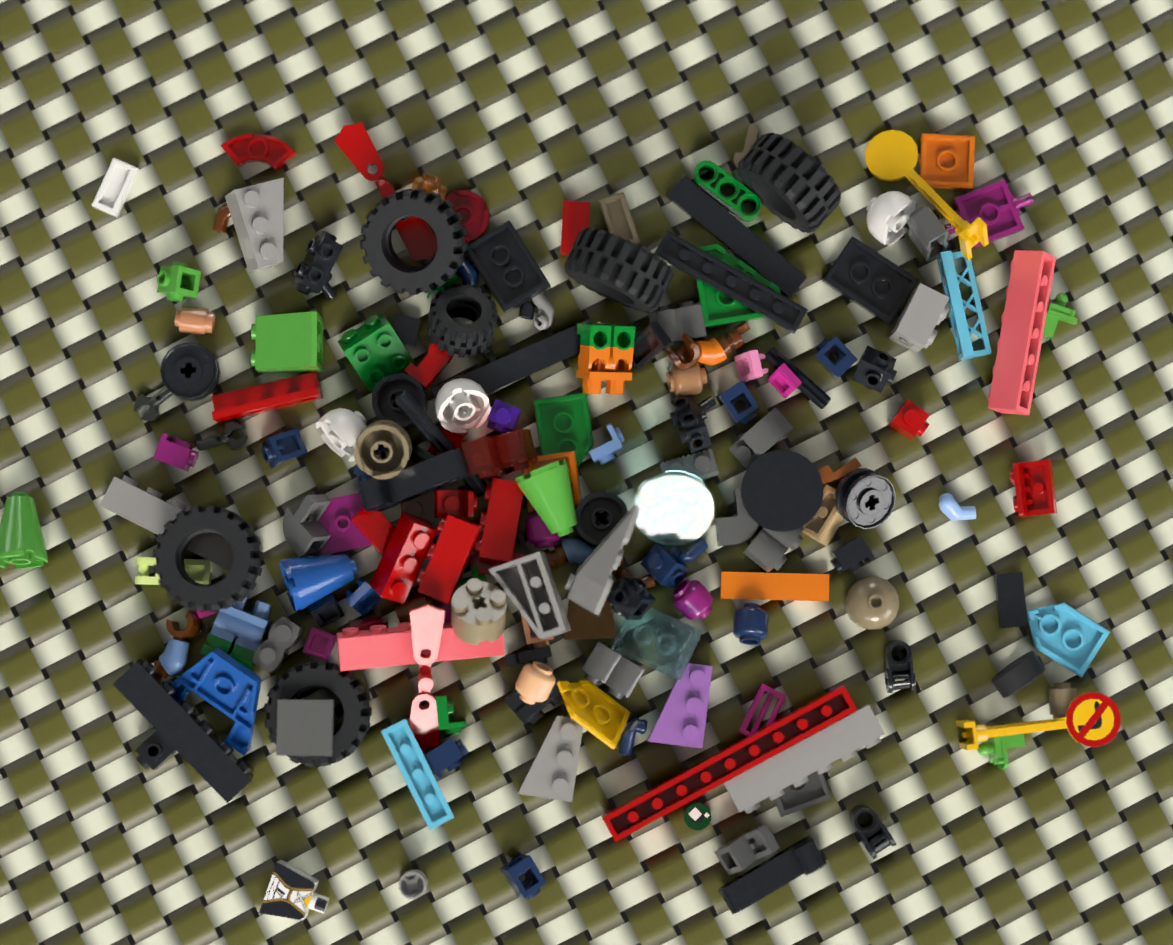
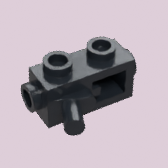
[292,231,343,300]
[669,395,716,453]

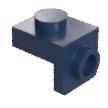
[640,543,689,588]

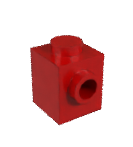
[888,400,930,440]

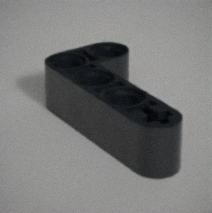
[356,448,470,512]
[718,836,827,914]

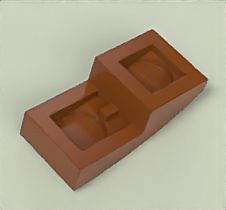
[818,457,862,484]

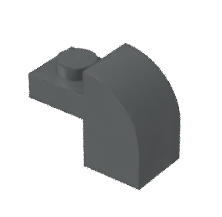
[729,408,793,469]
[715,489,758,547]
[283,494,331,558]
[715,824,780,875]

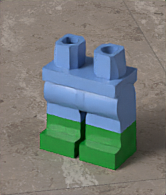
[200,595,272,672]

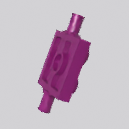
[944,179,1034,249]

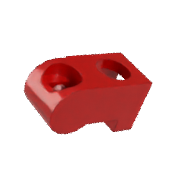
[405,343,453,390]

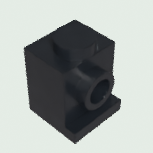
[830,535,875,574]
[135,730,177,770]

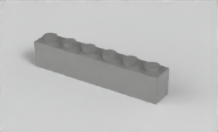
[99,475,263,571]
[724,704,885,814]

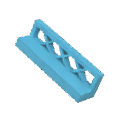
[936,250,992,361]
[381,719,454,830]

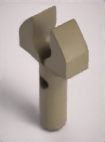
[733,123,759,172]

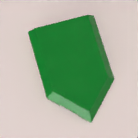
[533,392,594,468]

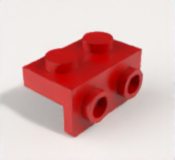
[1010,459,1057,517]

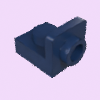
[261,428,308,468]

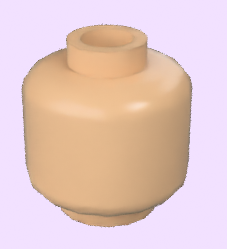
[515,661,556,704]

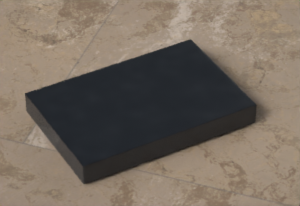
[466,220,551,315]
[822,236,919,325]

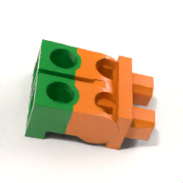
[576,323,636,395]

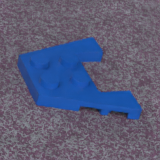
[171,647,262,755]

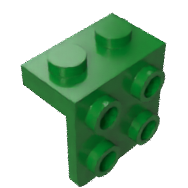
[337,313,414,391]

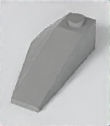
[564,504,641,615]

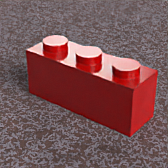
[475,478,524,565]
[369,512,437,604]
[416,514,482,604]

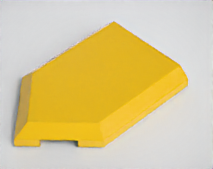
[557,680,631,750]

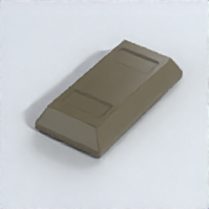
[598,192,640,244]

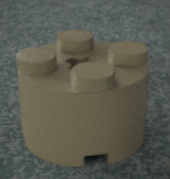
[354,420,412,479]
[451,578,507,645]

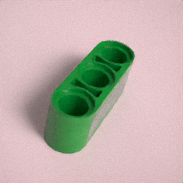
[693,160,761,222]

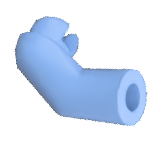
[939,493,976,520]

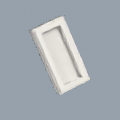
[91,157,139,218]

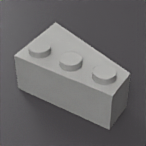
[225,177,284,273]
[488,551,571,639]
[518,715,583,802]

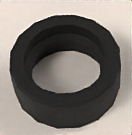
[991,651,1045,698]

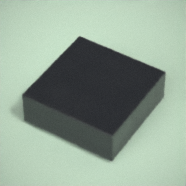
[392,314,422,347]
[308,594,345,628]

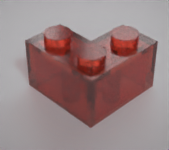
[461,429,538,479]

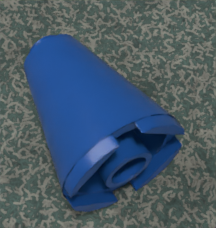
[279,554,358,611]

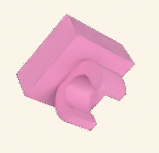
[734,350,768,382]

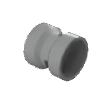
[399,869,428,899]

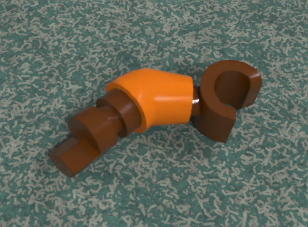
[664,321,750,369]

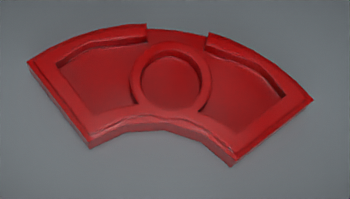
[221,133,296,171]

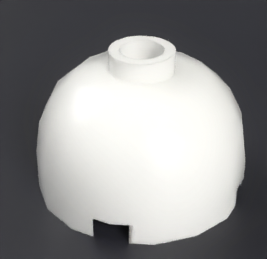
[866,191,918,246]
[435,378,491,433]
[315,408,367,462]

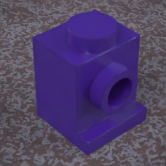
[487,399,522,438]

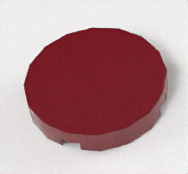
[443,190,490,243]

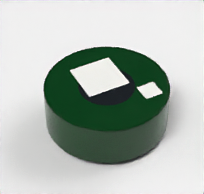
[684,802,711,830]

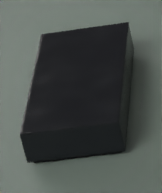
[632,320,672,371]
[994,572,1028,628]

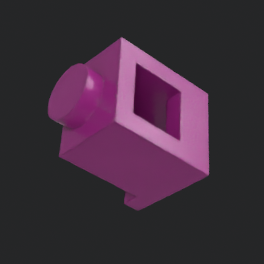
[153,433,199,471]

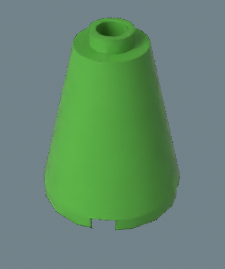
[515,458,577,537]
[0,492,48,569]

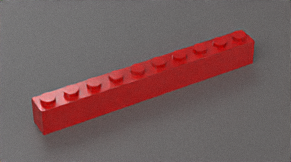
[602,685,857,842]

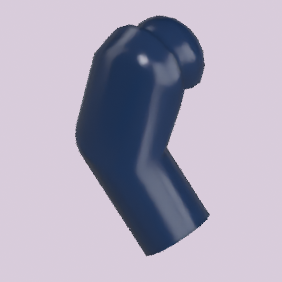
[457,260,478,287]

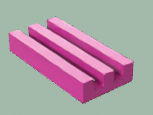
[738,683,787,736]

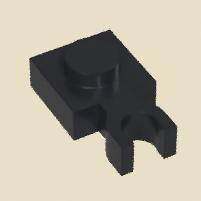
[504,646,552,666]

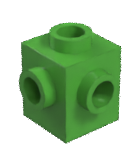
[157,262,201,302]

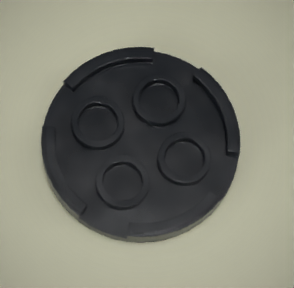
[741,450,823,532]

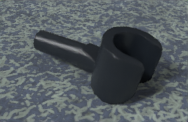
[517,302,535,320]

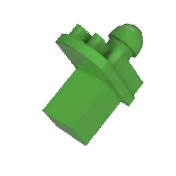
[1043,293,1078,339]
[977,734,1025,770]

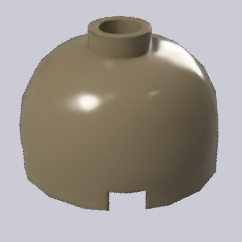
[845,576,900,630]

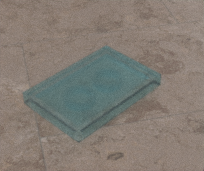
[611,607,703,681]

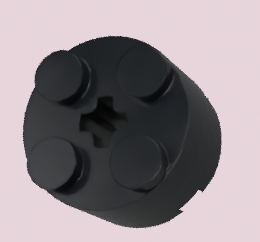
[372,373,428,430]
[575,491,628,547]

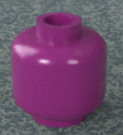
[525,510,561,548]
[673,580,713,620]

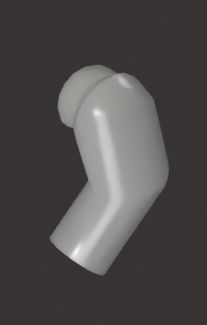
[531,293,555,330]

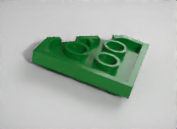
[696,244,781,328]

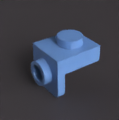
[589,423,625,465]

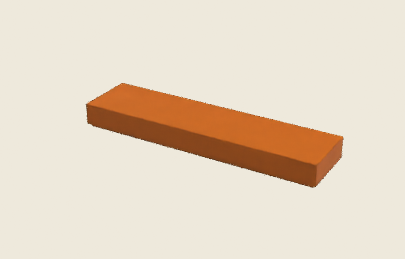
[720,572,829,601]

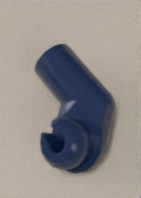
[668,538,708,563]
[618,717,648,756]

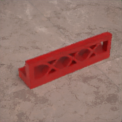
[211,371,323,423]

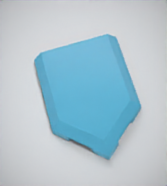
[1027,602,1110,678]

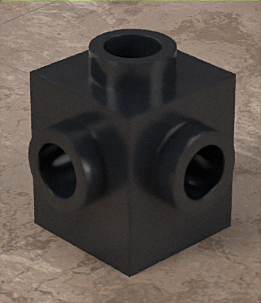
[851,345,897,393]
[606,577,656,620]

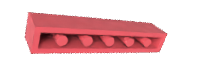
[988,250,1056,415]
[336,622,505,671]

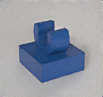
[346,580,383,617]

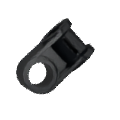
[884,640,916,693]
[849,805,897,859]

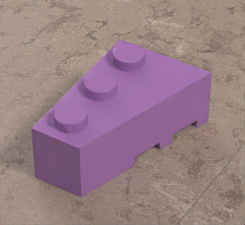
[647,663,713,749]

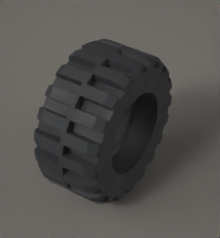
[737,133,841,233]
[360,188,468,295]
[564,227,673,313]
[153,505,263,611]
[264,661,372,767]

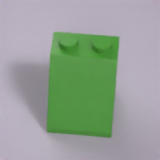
[251,311,324,373]

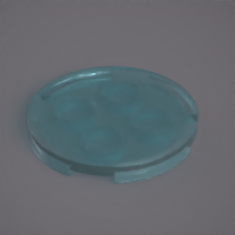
[633,470,714,546]

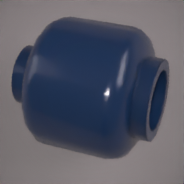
[733,603,769,645]

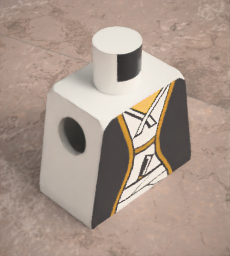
[259,860,330,920]

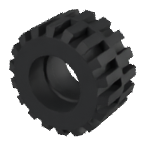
[427,284,498,358]

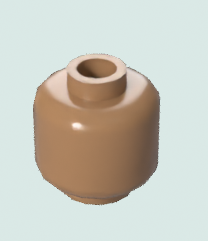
[666,362,707,397]

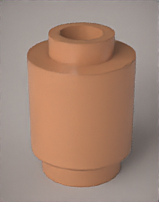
[175,306,215,335]

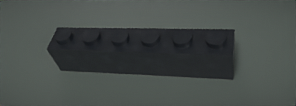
[113,658,253,803]

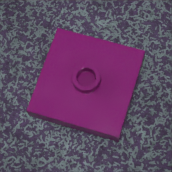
[319,493,373,556]

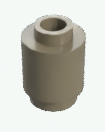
[1049,683,1077,718]

